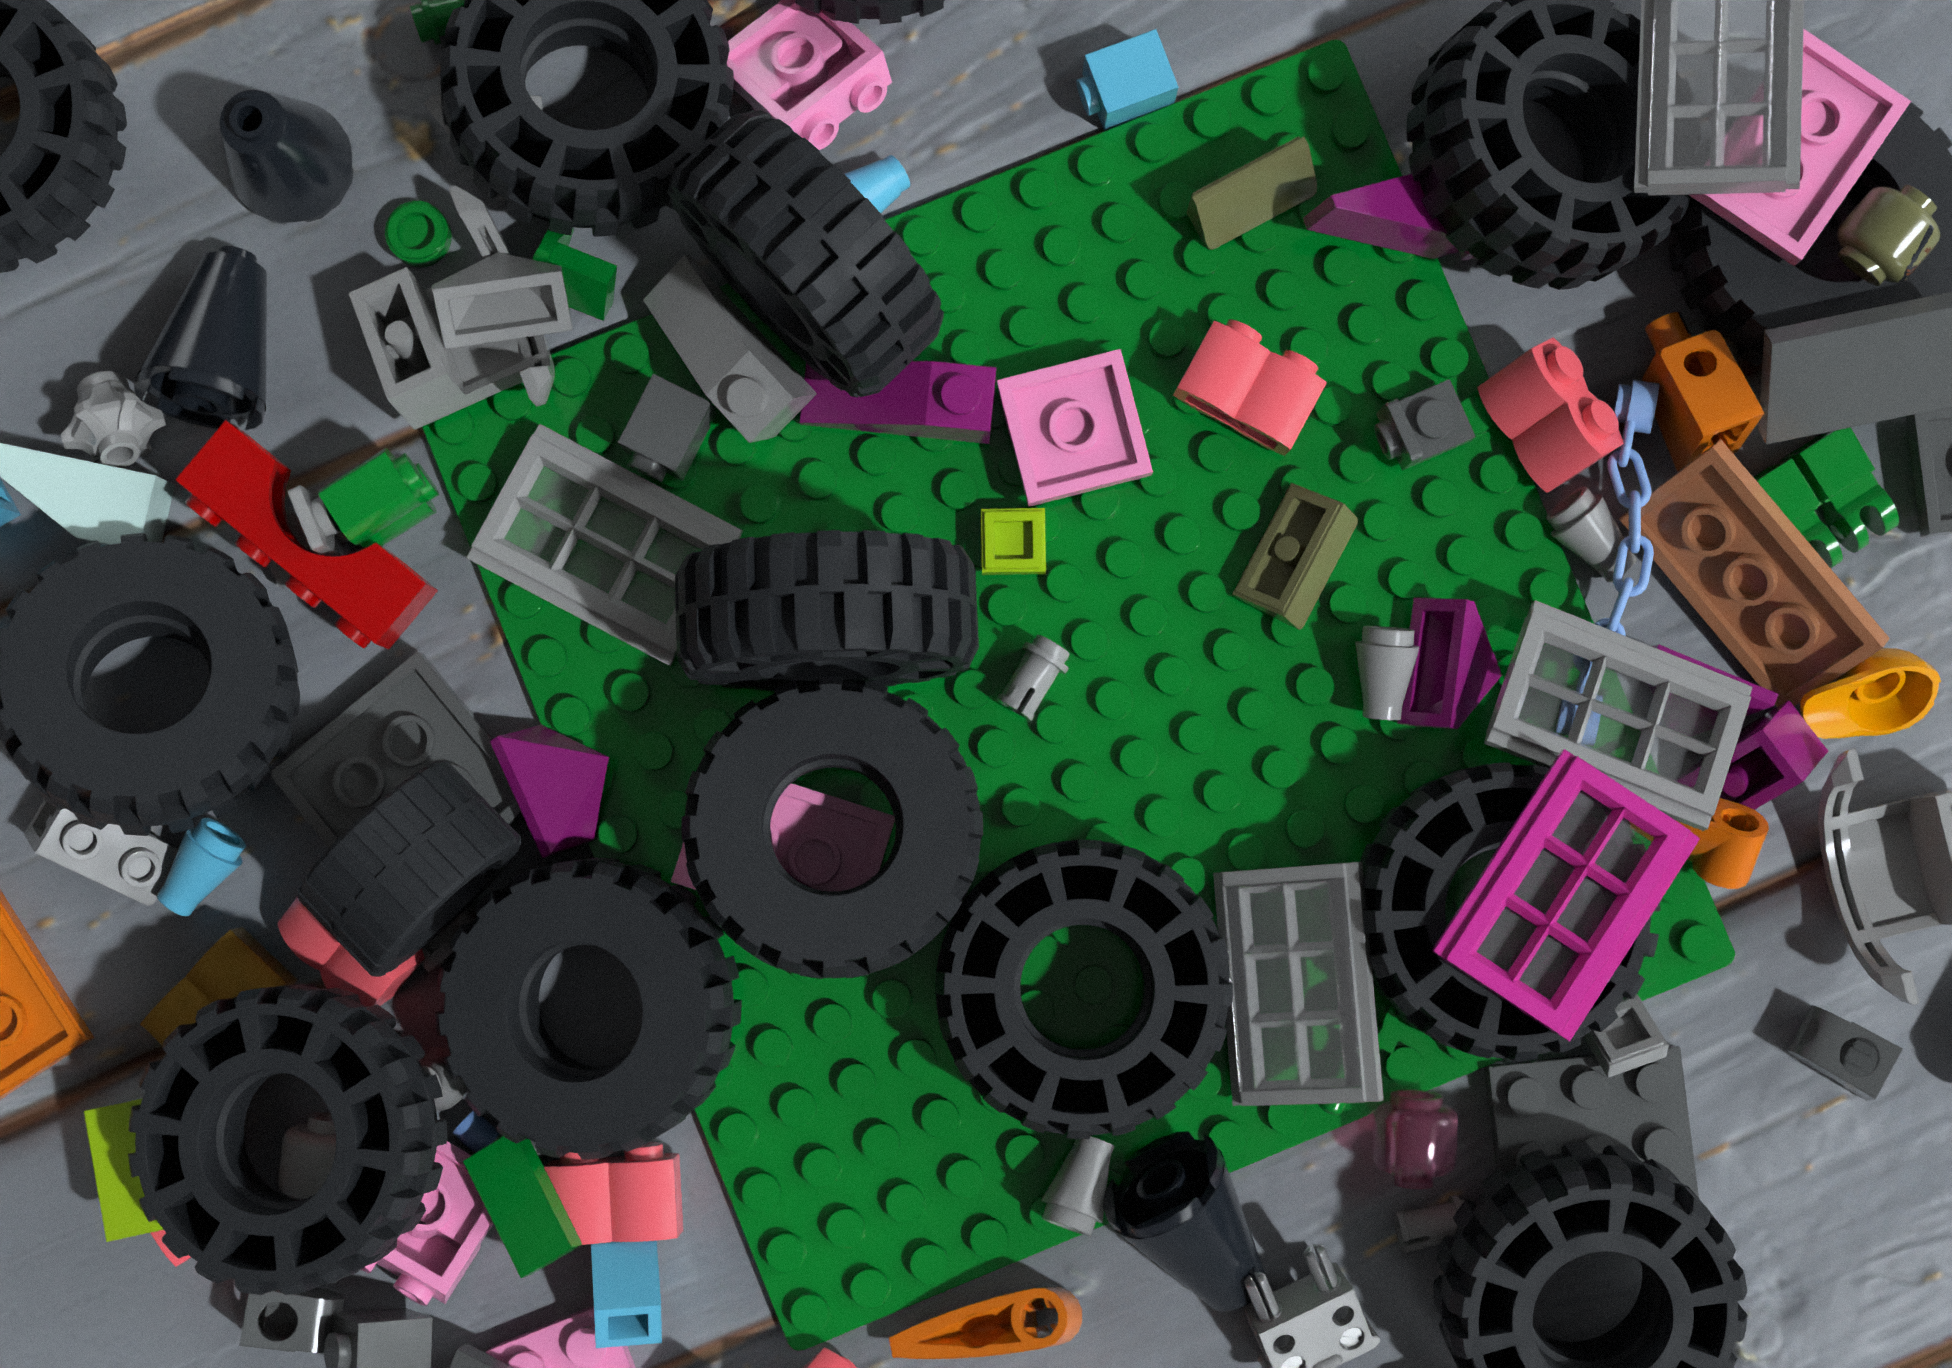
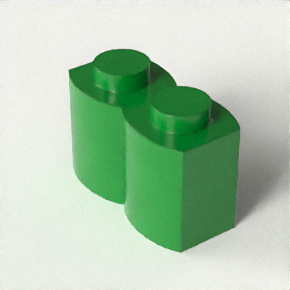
[318,448,439,549]

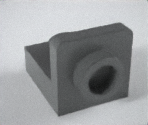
[1374,379,1476,471]

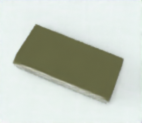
[1186,136,1317,250]
[1233,483,1358,629]

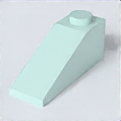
[0,443,175,547]

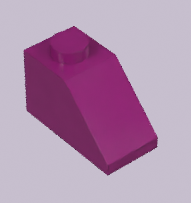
[1674,700,1829,810]

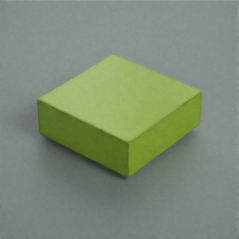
[981,508,1046,575]

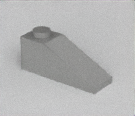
[643,255,817,443]

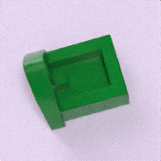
[532,227,617,321]

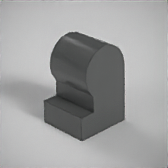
[1787,1005,1903,1101]
[239,1288,345,1353]

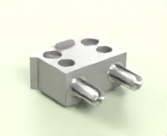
[1243,1244,1380,1368]

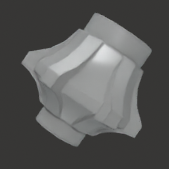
[61,371,166,468]

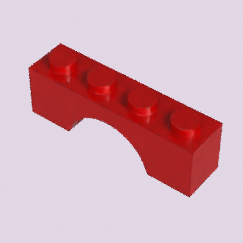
[175,420,438,649]

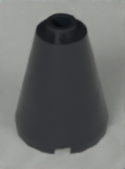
[220,90,354,224]
[134,246,267,430]
[1103,1131,1265,1312]

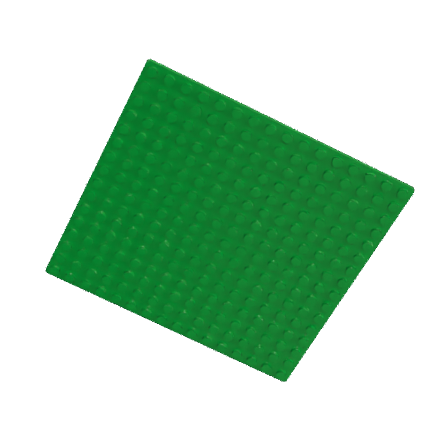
[422,39,1735,1351]

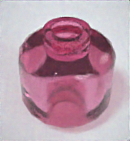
[1372,1090,1459,1189]

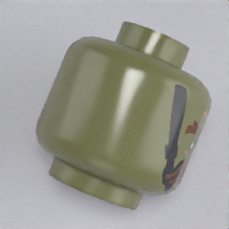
[1837,185,1940,286]

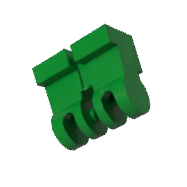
[1753,427,1899,568]

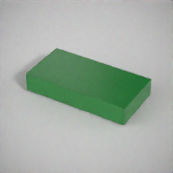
[463,1136,582,1278]

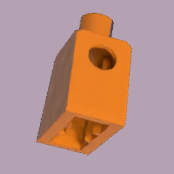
[1642,312,1764,472]

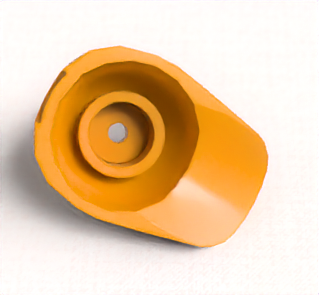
[1800,648,1941,739]

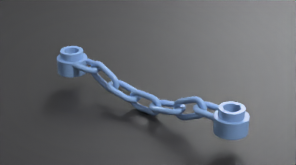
[1555,379,1659,746]

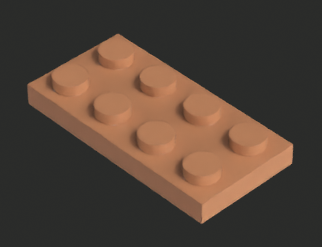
[1619,439,1890,707]

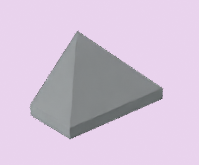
[432,252,573,349]

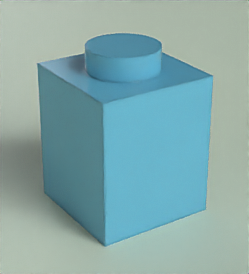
[1076,29,1179,131]
[591,1241,662,1348]

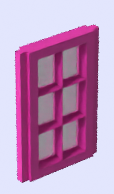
[1432,749,1700,1041]

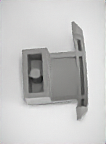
[348,186,555,430]
[1818,748,1952,1005]

